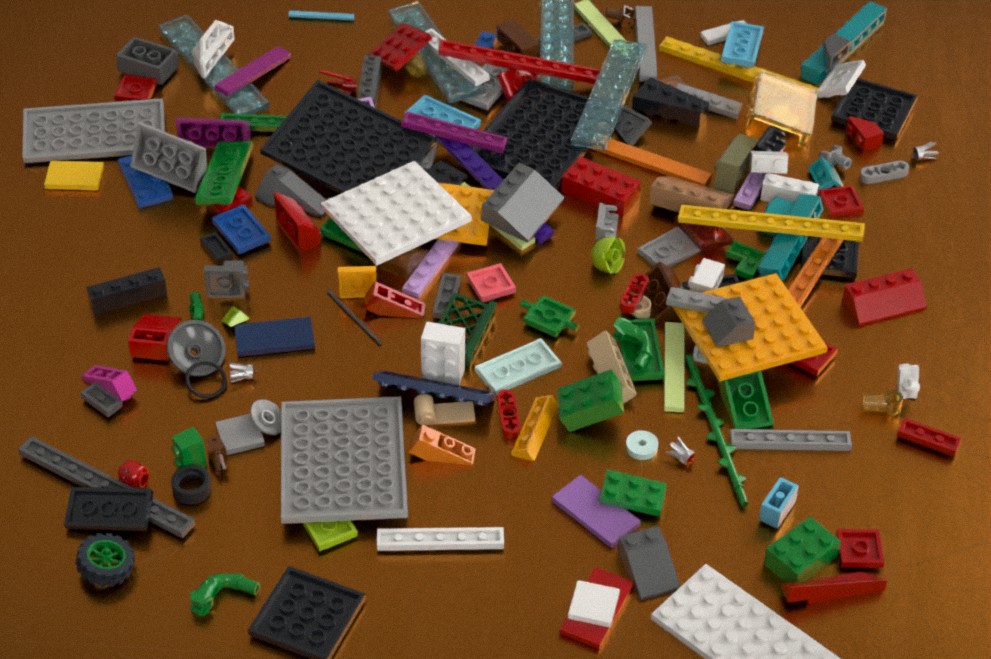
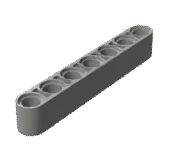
[635,6,657,82]

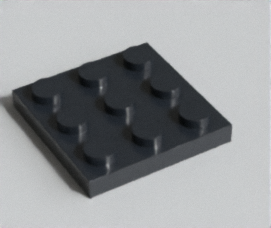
[800,236,859,278]

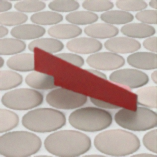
[781,571,888,604]

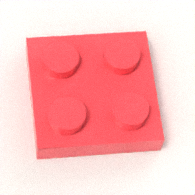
[467,263,516,302]

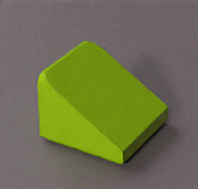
[222,306,249,327]

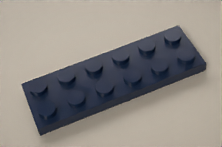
[373,370,496,406]

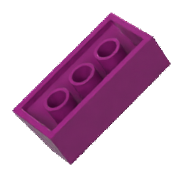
[175,118,251,148]

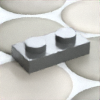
[80,382,123,417]

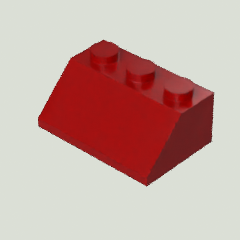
[274,192,322,252]

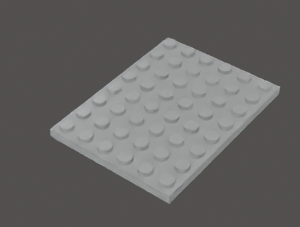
[281,396,408,524]

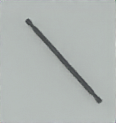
[327,289,382,345]

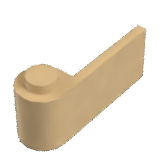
[414,394,475,425]

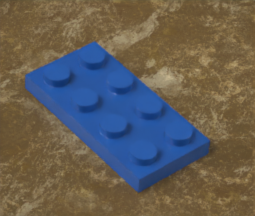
[118,156,173,208]

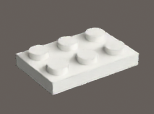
[816,60,866,98]

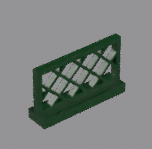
[438,293,497,367]

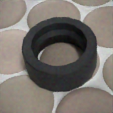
[171,465,212,505]

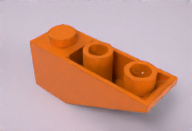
[408,424,476,465]

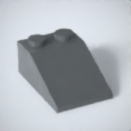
[617,526,680,601]

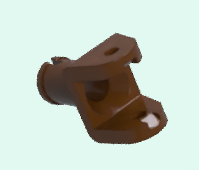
[605,5,635,27]
[207,435,229,476]

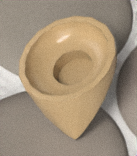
[628,294,651,319]

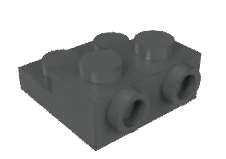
[204,261,249,298]

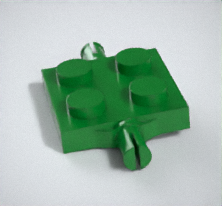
[520,295,579,338]

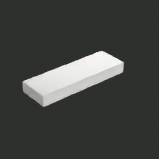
[700,20,747,45]

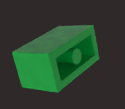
[171,427,207,470]

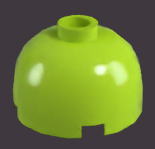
[591,236,625,274]

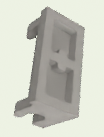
[595,203,619,241]

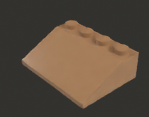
[649,176,735,212]

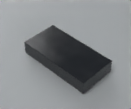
[200,232,233,264]

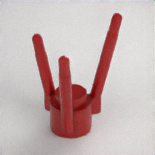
[318,69,357,96]

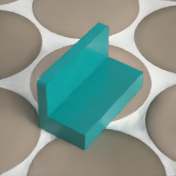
[808,157,844,190]

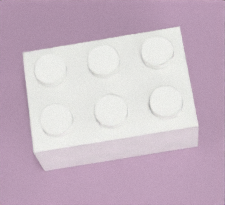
[421,322,465,385]

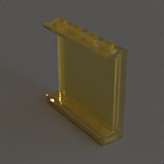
[746,70,818,146]

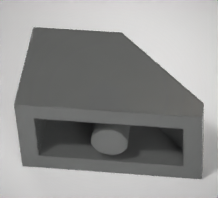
[822,33,851,70]

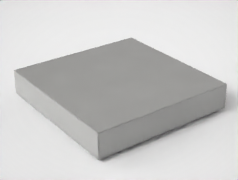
[215,414,265,455]

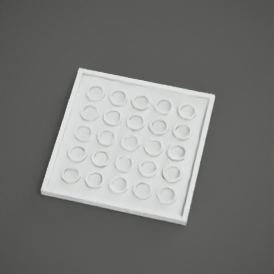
[321,161,472,266]

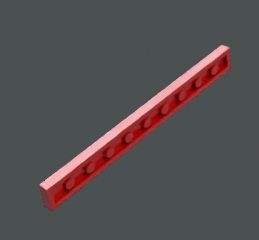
[438,39,605,86]

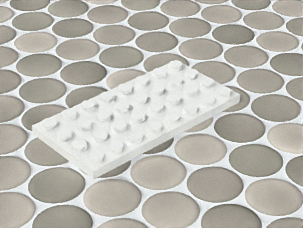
[651,564,841,659]

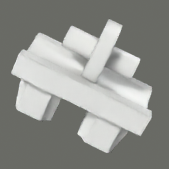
[897,363,920,401]

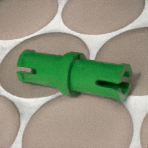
[189,292,204,321]

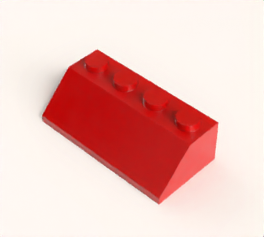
[842,268,927,326]

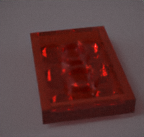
[674,215,734,251]

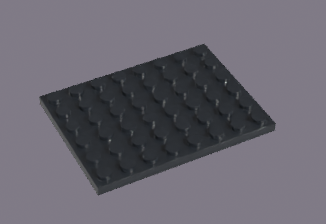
[470,79,619,190]
[260,80,437,194]

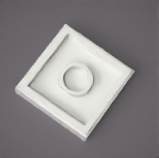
[568,580,620,628]

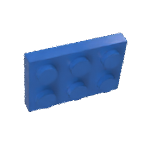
[212,204,271,254]

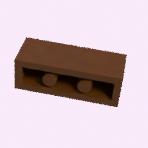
[497,19,541,58]

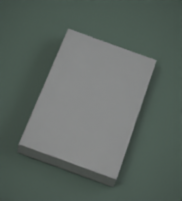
[637,226,703,268]

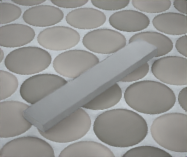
[729,429,852,451]

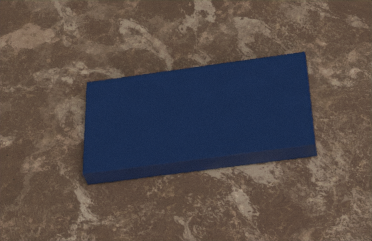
[234,317,315,357]

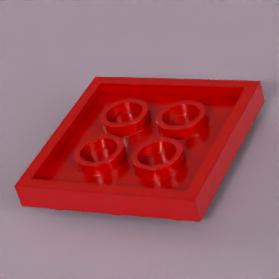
[368,22,432,71]

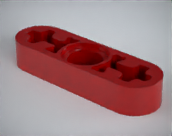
[619,273,649,314]
[497,390,520,439]

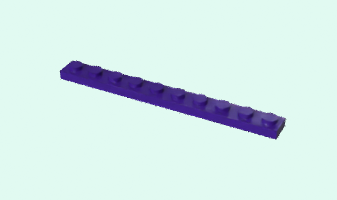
[435,136,554,245]

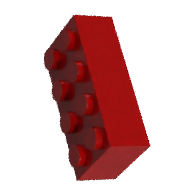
[561,156,642,218]

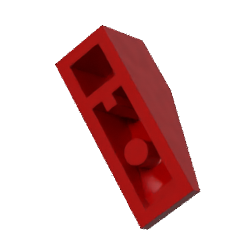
[363,281,426,319]

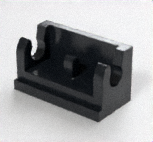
[754,125,786,152]

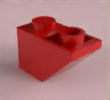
[846,116,884,151]

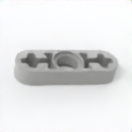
[860,161,909,184]

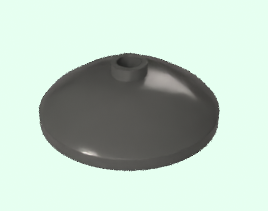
[167,320,226,377]

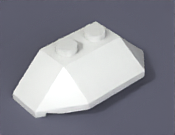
[192,20,234,78]

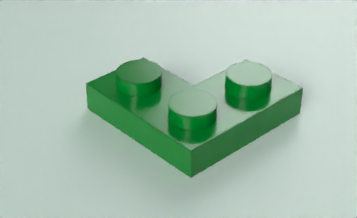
[726,241,765,280]

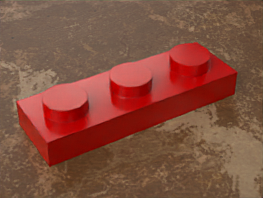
[897,418,962,457]

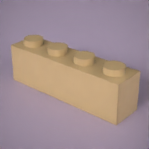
[587,330,637,404]

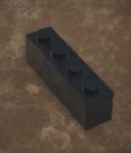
[86,267,167,316]

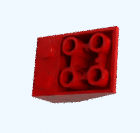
[128,314,182,361]

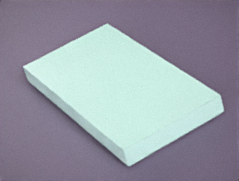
[475,338,562,395]

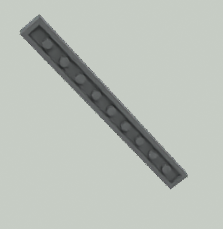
[18,436,195,538]

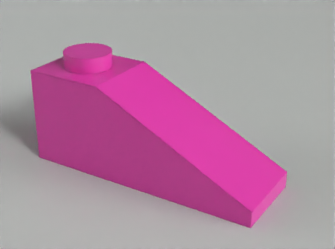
[81,365,137,401]

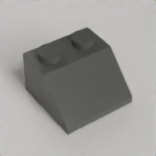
[702,296,755,347]

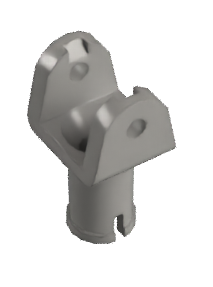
[819,145,852,169]

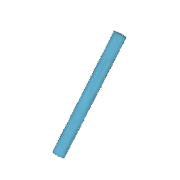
[289,11,354,21]

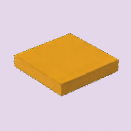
[338,266,376,299]

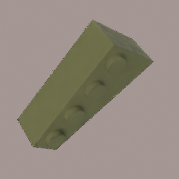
[713,134,759,194]

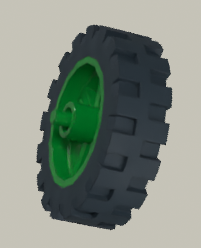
[75,533,135,587]

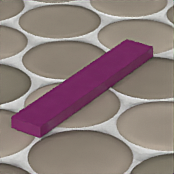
[214,46,291,97]
[401,111,507,153]

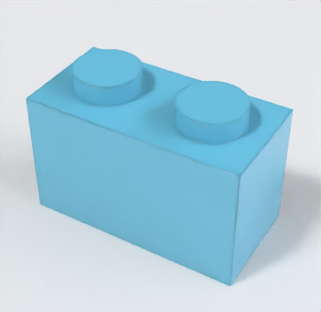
[759,477,799,529]

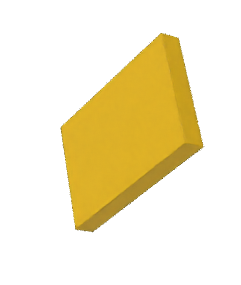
[44,161,104,190]

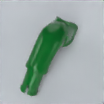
[613,317,653,372]
[189,573,260,616]

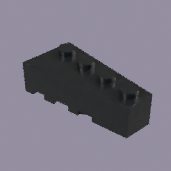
[632,77,709,127]

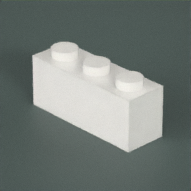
[760,173,819,203]

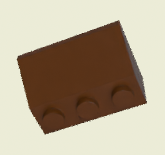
[637,261,683,325]

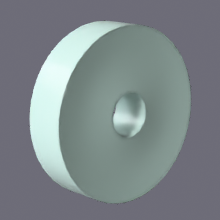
[626,430,658,460]

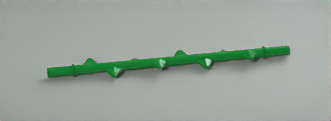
[685,354,749,507]

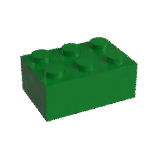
[557,369,624,432]
[763,516,841,583]

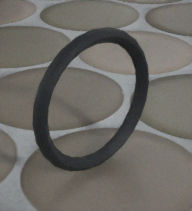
[185,361,227,398]

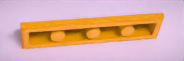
[511,395,558,461]

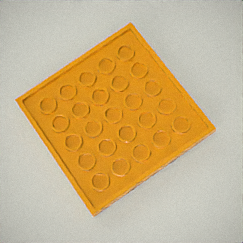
[672,273,828,382]

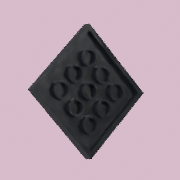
[831,78,918,140]
[248,566,366,659]

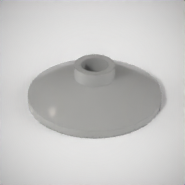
[250,399,282,435]

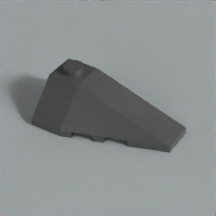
[255,164,327,218]

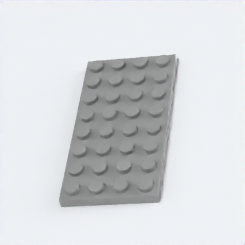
[22,99,165,163]

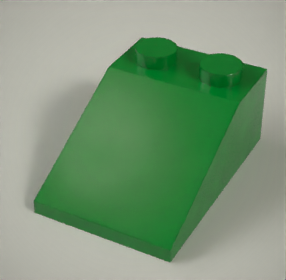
[718,371,774,429]

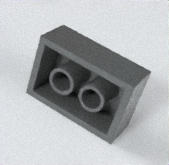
[116,37,179,85]

